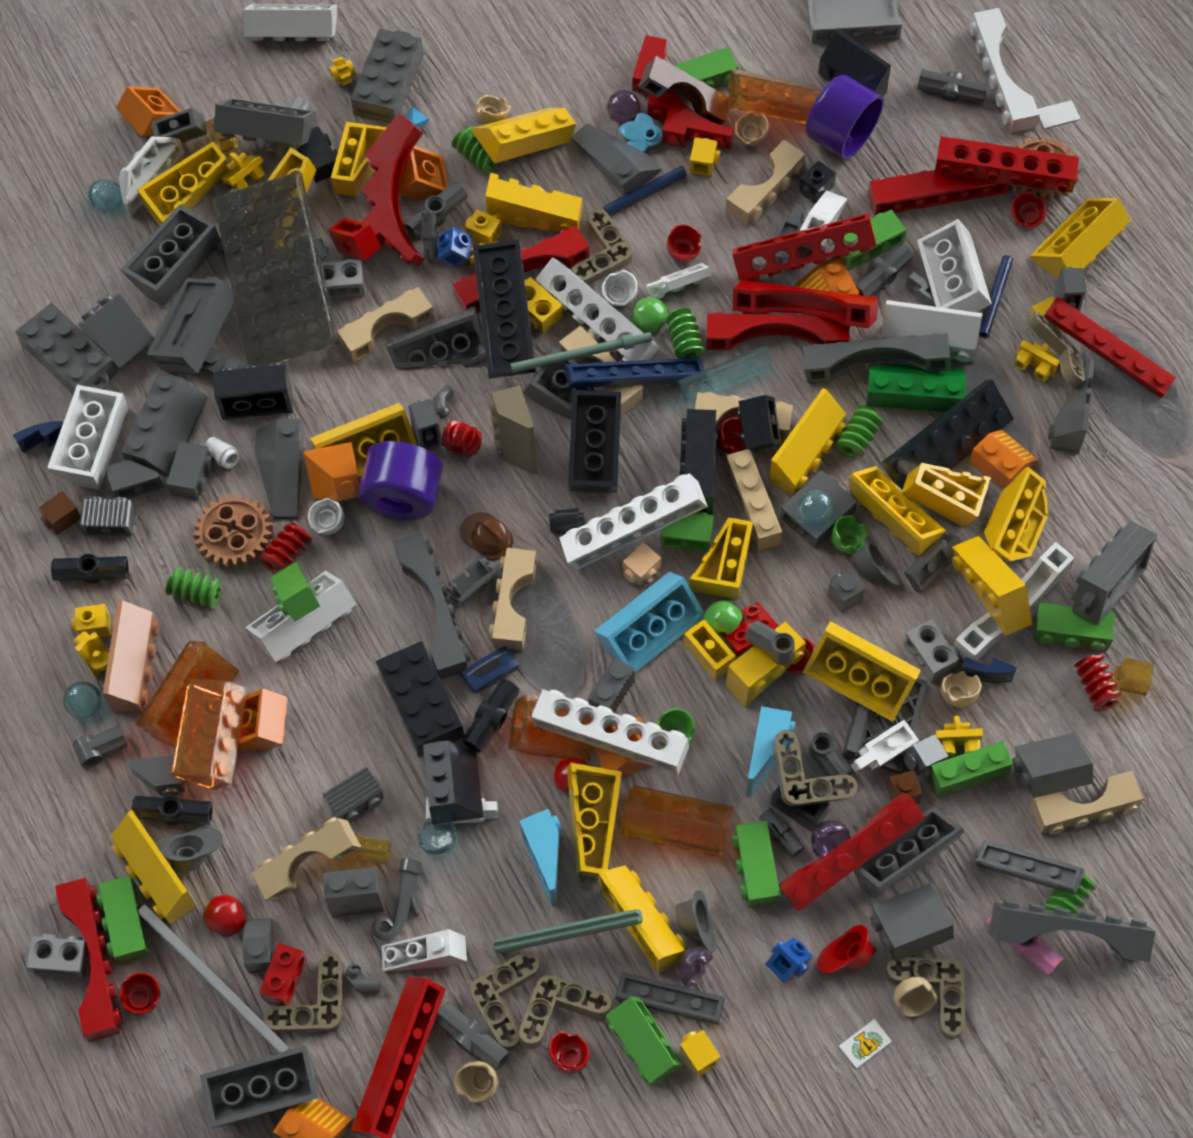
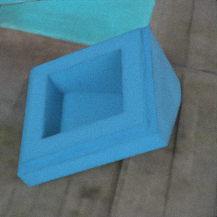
[404,107,429,129]

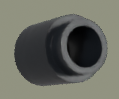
[549,508,585,535]

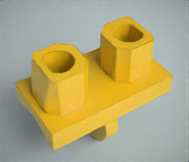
[220,152,265,192]
[1014,340,1060,382]
[73,631,109,677]
[935,716,983,758]

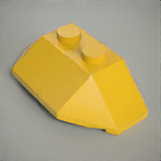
[984,467,1048,562]

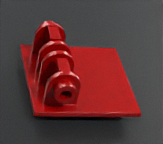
[722,602,779,657]

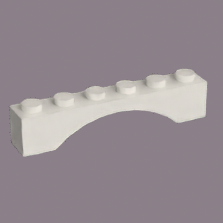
[969,8,1040,133]
[954,542,1075,661]

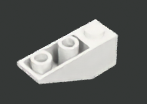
[800,191,847,250]
[381,929,467,972]

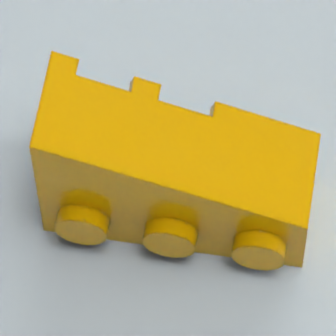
[901,463,991,528]

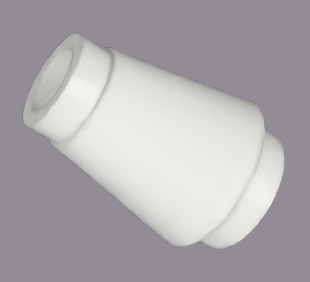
[205,437,239,469]

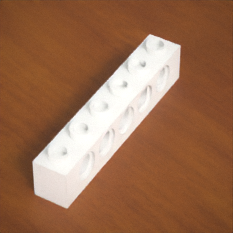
[535,257,660,361]
[559,474,708,570]
[531,689,689,775]

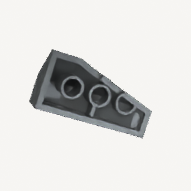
[571,123,661,196]
[386,306,486,368]
[523,347,622,421]
[1047,358,1095,453]
[255,419,305,519]

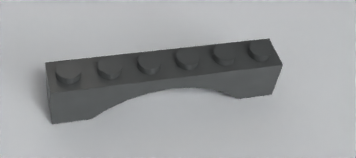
[804,333,951,383]
[393,532,470,680]
[988,900,1156,962]

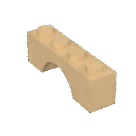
[726,140,806,226]
[337,287,434,363]
[559,326,643,416]
[695,392,793,441]
[726,449,782,551]
[489,548,537,651]
[1031,771,1143,835]
[252,817,361,901]

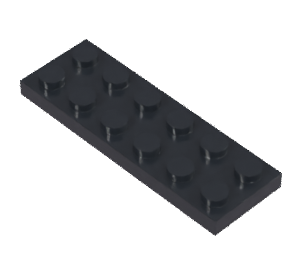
[473,240,536,379]
[881,379,1014,490]

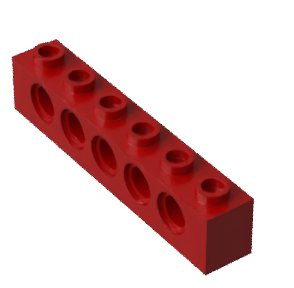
[934,136,1079,193]
[732,213,877,281]

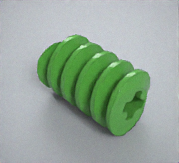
[451,127,499,174]
[666,308,705,359]
[835,404,883,458]
[165,566,221,609]
[1043,874,1096,914]

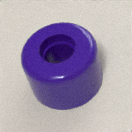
[806,75,884,160]
[359,441,443,520]

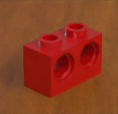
[259,943,307,1006]

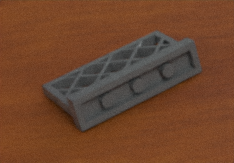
[842,678,928,774]

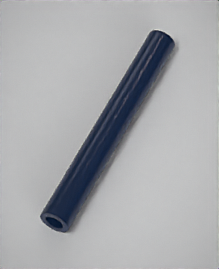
[603,166,687,216]
[979,255,1014,338]

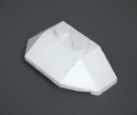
[118,137,184,218]

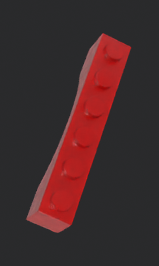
[452,226,590,312]
[732,280,878,329]
[706,312,850,350]
[778,793,926,911]
[55,878,123,1042]

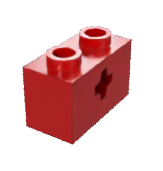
[328,217,381,260]

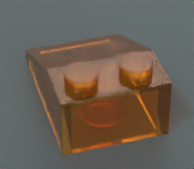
[508,694,593,761]

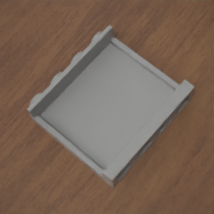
[807,0,902,44]

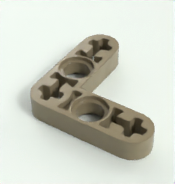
[572,209,632,285]
[1026,311,1085,388]
[772,730,857,806]
[470,951,540,1050]
[263,952,344,1033]
[885,957,965,1039]
[519,975,611,1049]

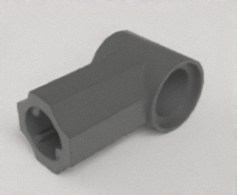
[745,620,795,665]
[72,725,128,768]
[809,732,853,776]

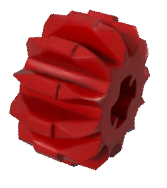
[441,421,482,457]

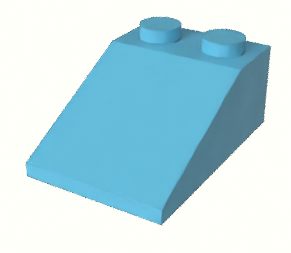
[746,706,796,797]
[519,809,563,906]

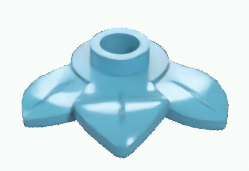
[619,113,663,152]

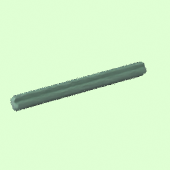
[494,909,643,953]

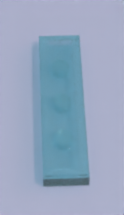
[678,346,773,404]

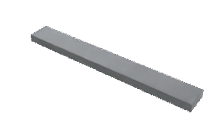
[138,904,290,1053]

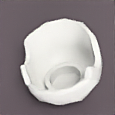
[602,270,638,307]
[307,498,345,535]

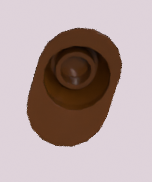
[461,512,514,560]

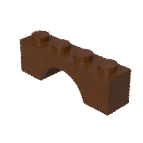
[639,56,733,125]

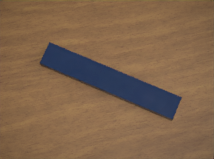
[564,358,706,388]

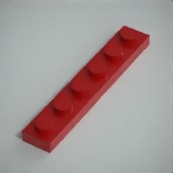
[1044,296,1176,398]

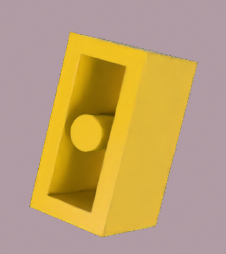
[684,620,736,682]

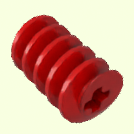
[259,522,312,574]
[1074,655,1122,712]

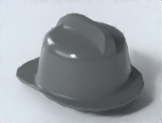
[851,537,902,586]
[160,827,223,871]
[676,890,716,953]

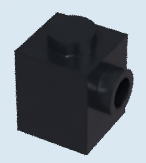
[799,161,836,203]

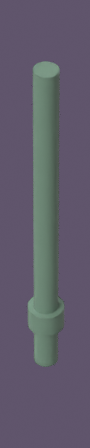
[510,332,652,373]

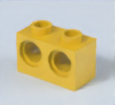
[525,277,563,334]

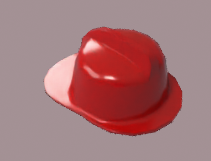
[817,924,877,974]

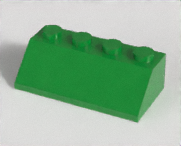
[866,362,966,412]

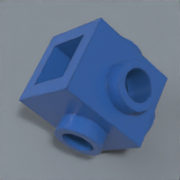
[437,227,472,268]
[765,938,813,983]

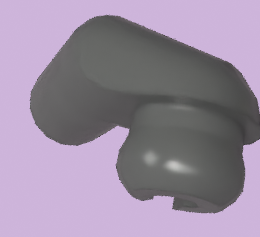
[432,385,454,419]
[345,964,381,993]

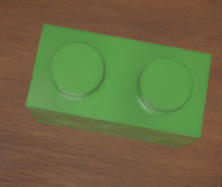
[661,512,714,552]

